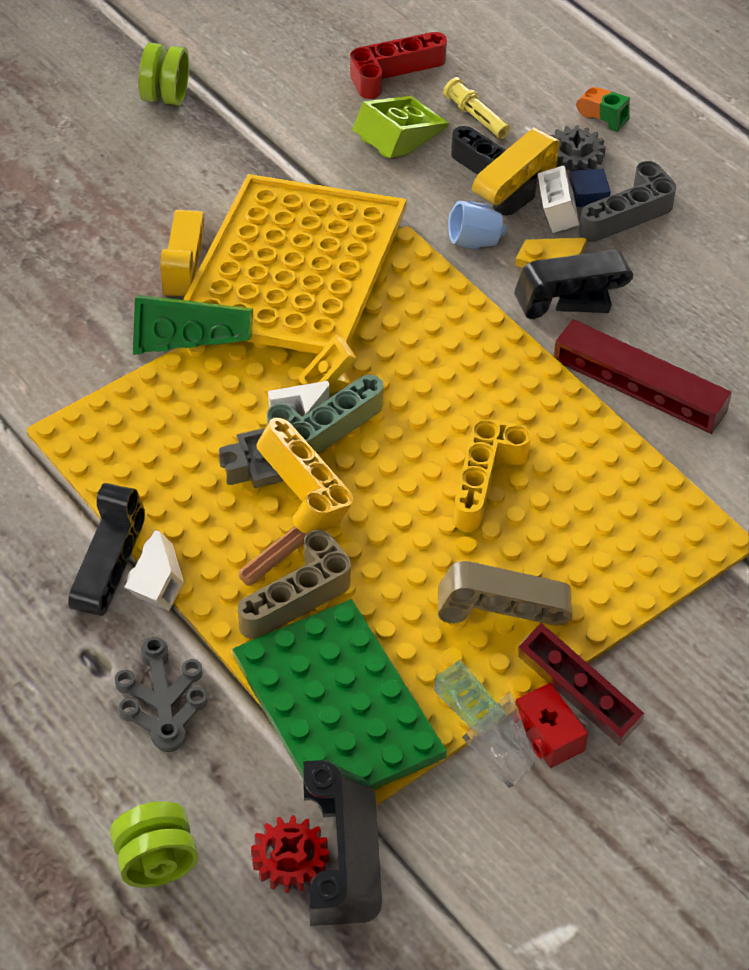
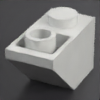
[125,530,184,611]

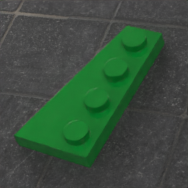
[133,295,253,355]

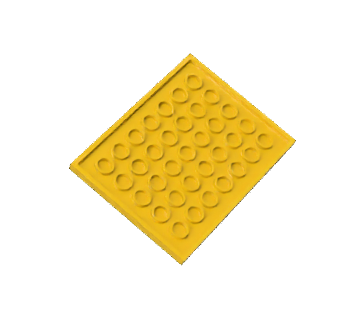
[183,174,407,354]

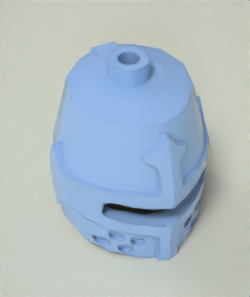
[449,201,506,249]

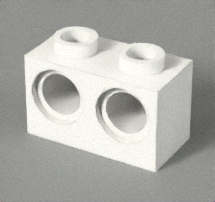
[538,166,579,233]

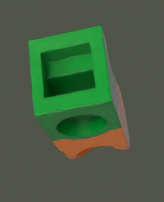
[576,87,630,132]

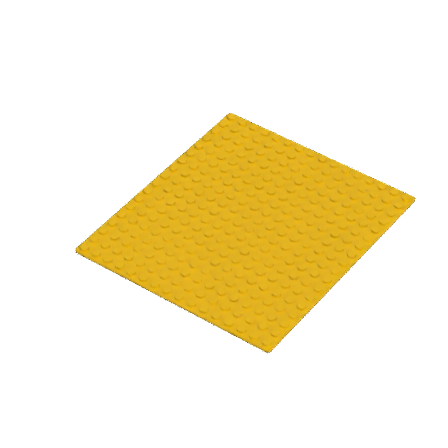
[27,226,749,806]

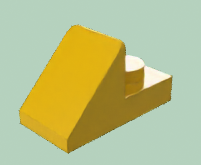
[298,335,356,394]

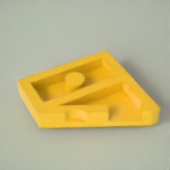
[515,238,587,268]

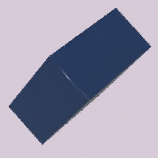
[569,168,611,207]

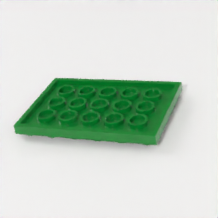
[232,599,447,812]

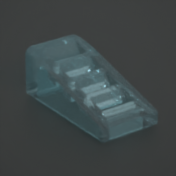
[434,660,505,736]

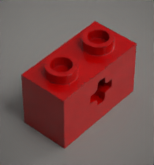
[513,683,588,769]

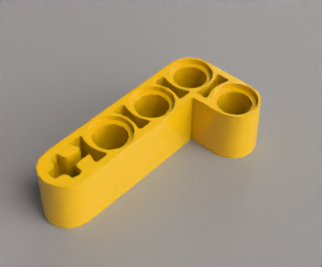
[472,128,559,205]
[160,210,205,297]
[257,418,354,534]
[454,419,531,532]

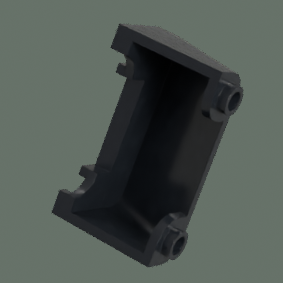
[303,760,382,926]

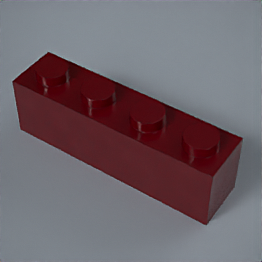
[518,623,644,746]

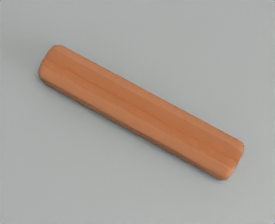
[238,526,307,586]

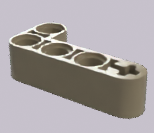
[238,530,351,639]
[438,561,572,626]

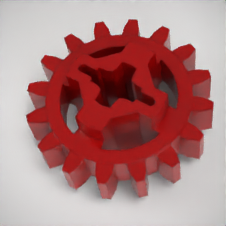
[251,815,329,893]

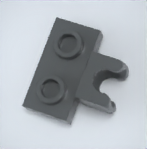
[218,428,284,488]

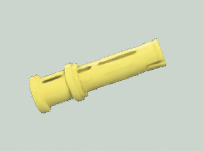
[443,77,511,139]

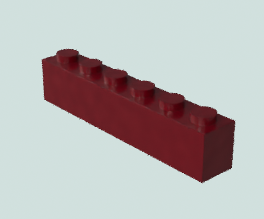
[554,319,732,434]

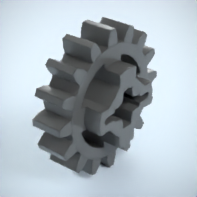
[550,125,606,171]

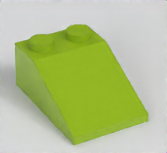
[352,96,449,159]

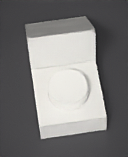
[268,381,329,417]

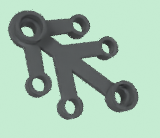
[115,637,208,752]

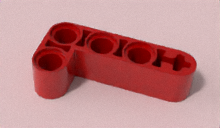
[350,32,447,99]

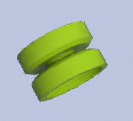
[138,42,190,106]
[109,801,199,888]

